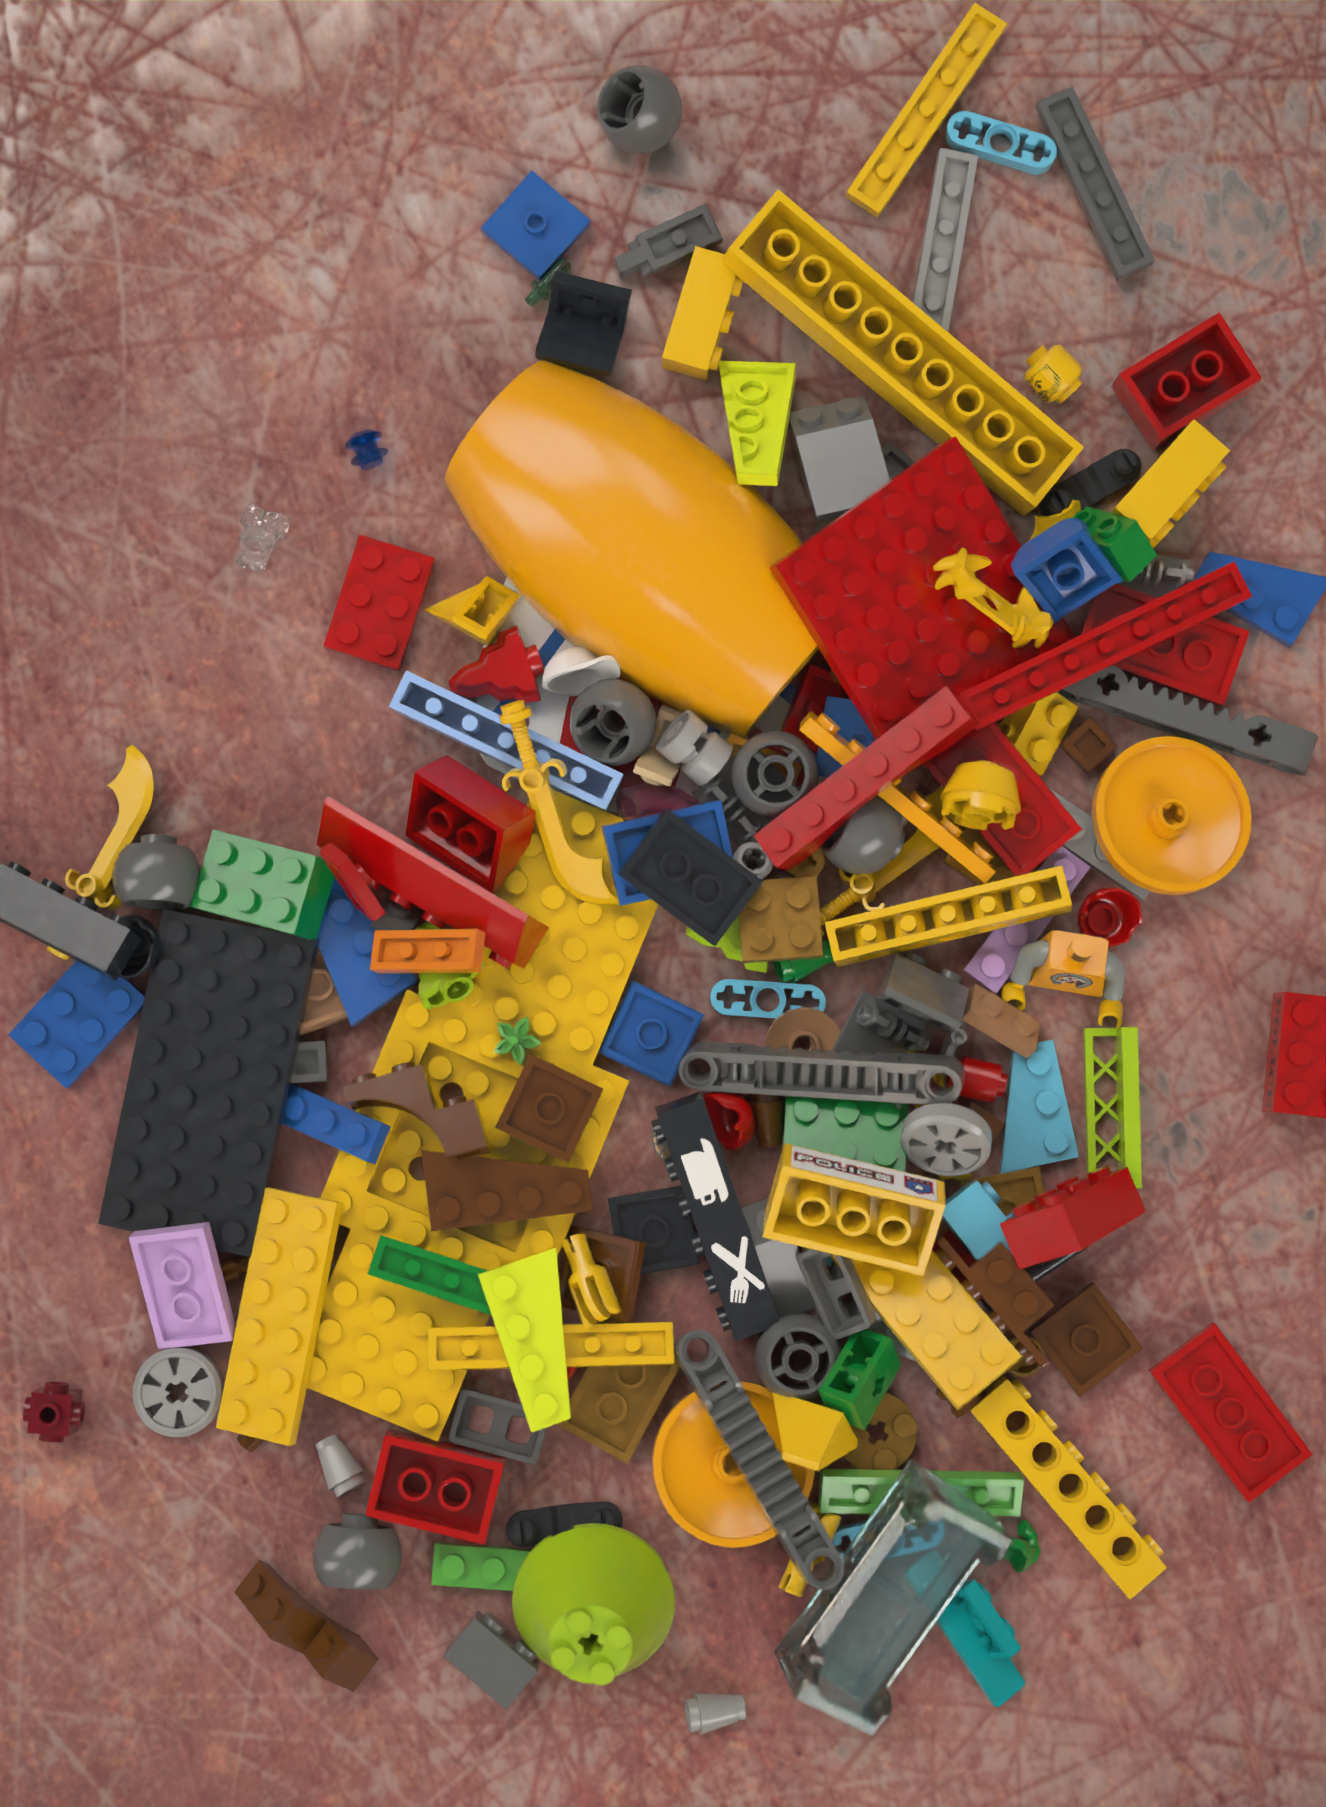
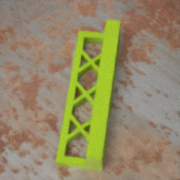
[1083,1027,1142,1189]

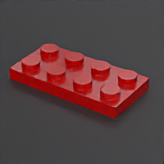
[1079,583,1250,707]
[924,722,1083,876]
[1148,1322,1313,1503]

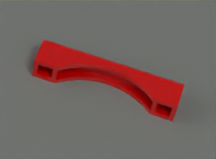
[753,686,980,871]

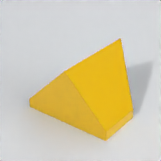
[423,576,520,646]
[772,1392,858,1471]

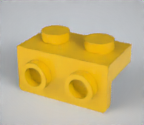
[998,692,1079,777]

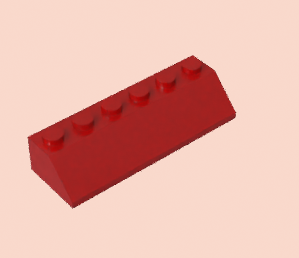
[316,796,549,970]

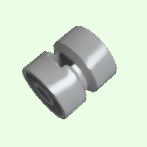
[656,710,733,786]

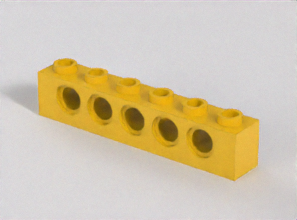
[825,866,1072,967]
[970,1375,1167,1600]

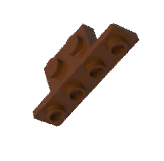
[934,1235,1055,1369]

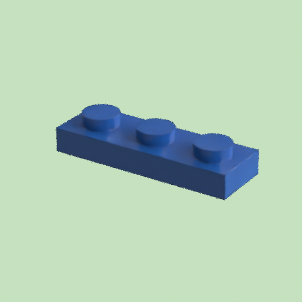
[282,1084,391,1164]

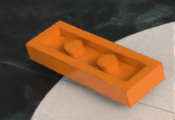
[370,929,485,973]

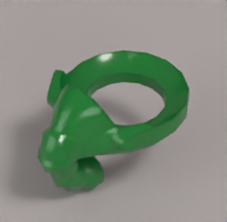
[975,1519,1041,1573]

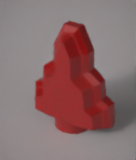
[448,626,544,704]

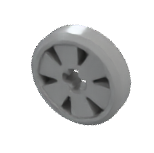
[900,1103,992,1176]
[133,1346,224,1437]

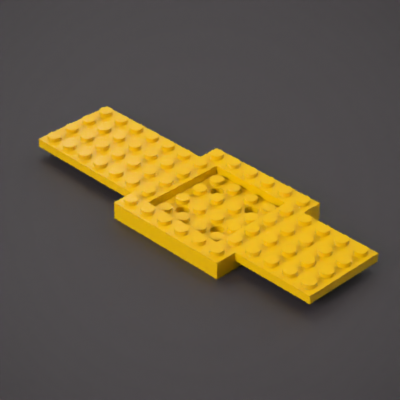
[307,790,658,1442]

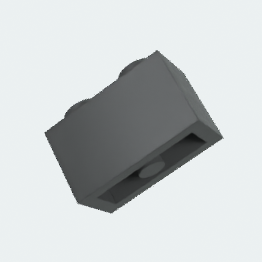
[444,1610,540,1710]

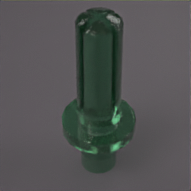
[525,258,571,307]

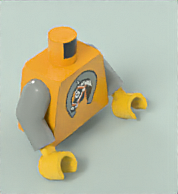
[1001,930,1126,1028]

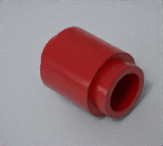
[946,1056,1007,1103]

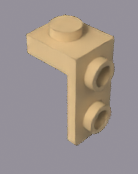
[633,705,682,786]

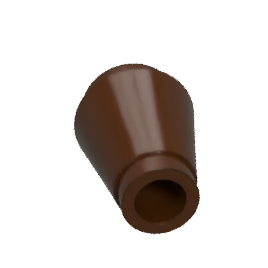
[748,1094,786,1147]

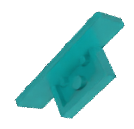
[904,1549,1025,1707]

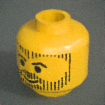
[1024,344,1083,404]

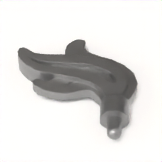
[939,1020,967,1078]

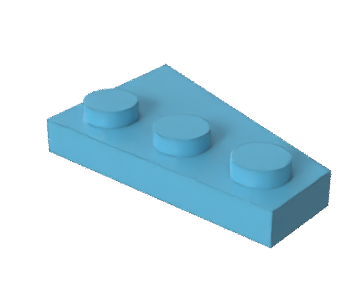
[999,1039,1079,1173]

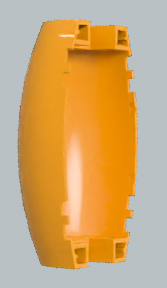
[445,360,821,739]

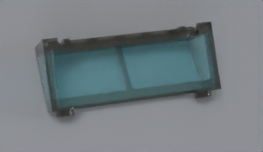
[774,1459,1013,1736]

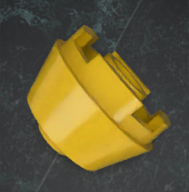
[940,761,1021,830]

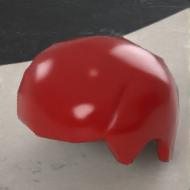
[1077,887,1143,948]
[703,1091,756,1151]

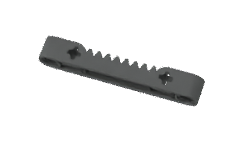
[1057,665,1318,776]
[679,1041,965,1105]
[674,1330,844,1590]

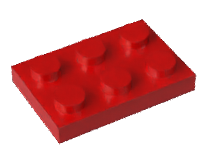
[323,534,436,672]

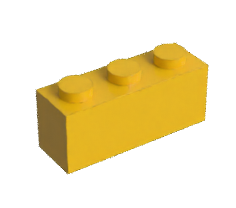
[662,246,744,381]

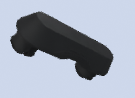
[1039,449,1141,516]
[506,1501,623,1548]

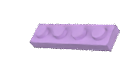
[962,846,1090,994]

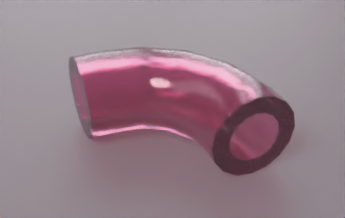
[616,783,701,821]

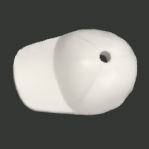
[542,646,620,696]

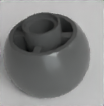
[597,65,682,154]
[570,679,656,766]
[731,730,819,819]
[821,794,905,875]
[112,834,201,910]
[754,1313,842,1401]
[313,1513,402,1590]

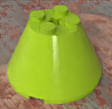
[512,1523,675,1686]

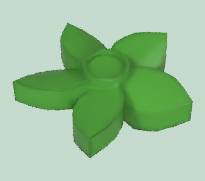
[494,1017,542,1065]

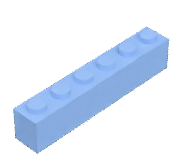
[389,671,625,812]

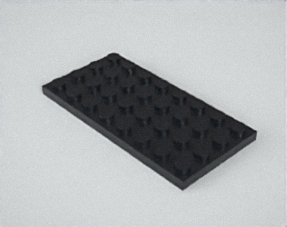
[98,909,320,1257]

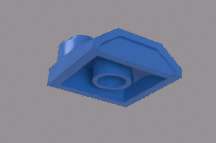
[1011,518,1123,623]

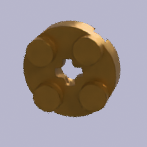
[844,1392,917,1470]

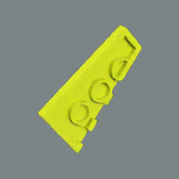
[719,361,797,486]
[478,1247,571,1432]

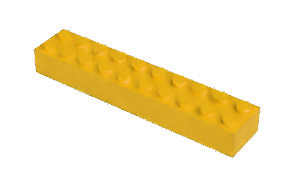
[722,189,1084,517]

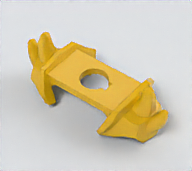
[933,548,1053,649]

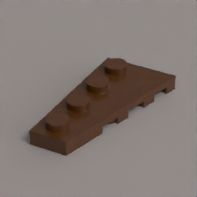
[421,1150,593,1231]

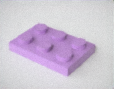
[129,1222,236,1349]

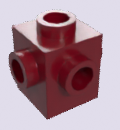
[23,1382,85,1442]

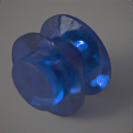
[344,429,388,470]

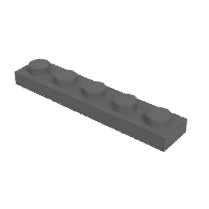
[1035,86,1155,281]

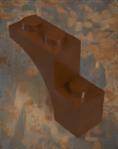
[343,1062,491,1164]
[234,1560,379,1692]

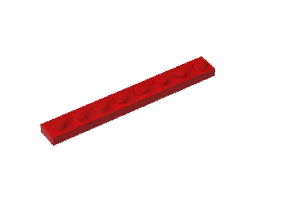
[959,561,1252,733]

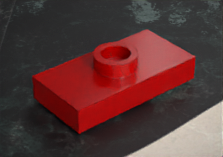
[319,842,386,921]

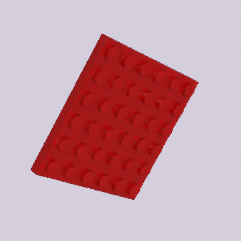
[769,436,1076,740]

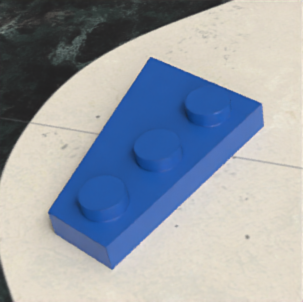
[1192,551,1326,648]

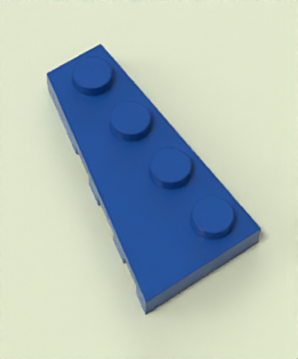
[316,856,418,1029]

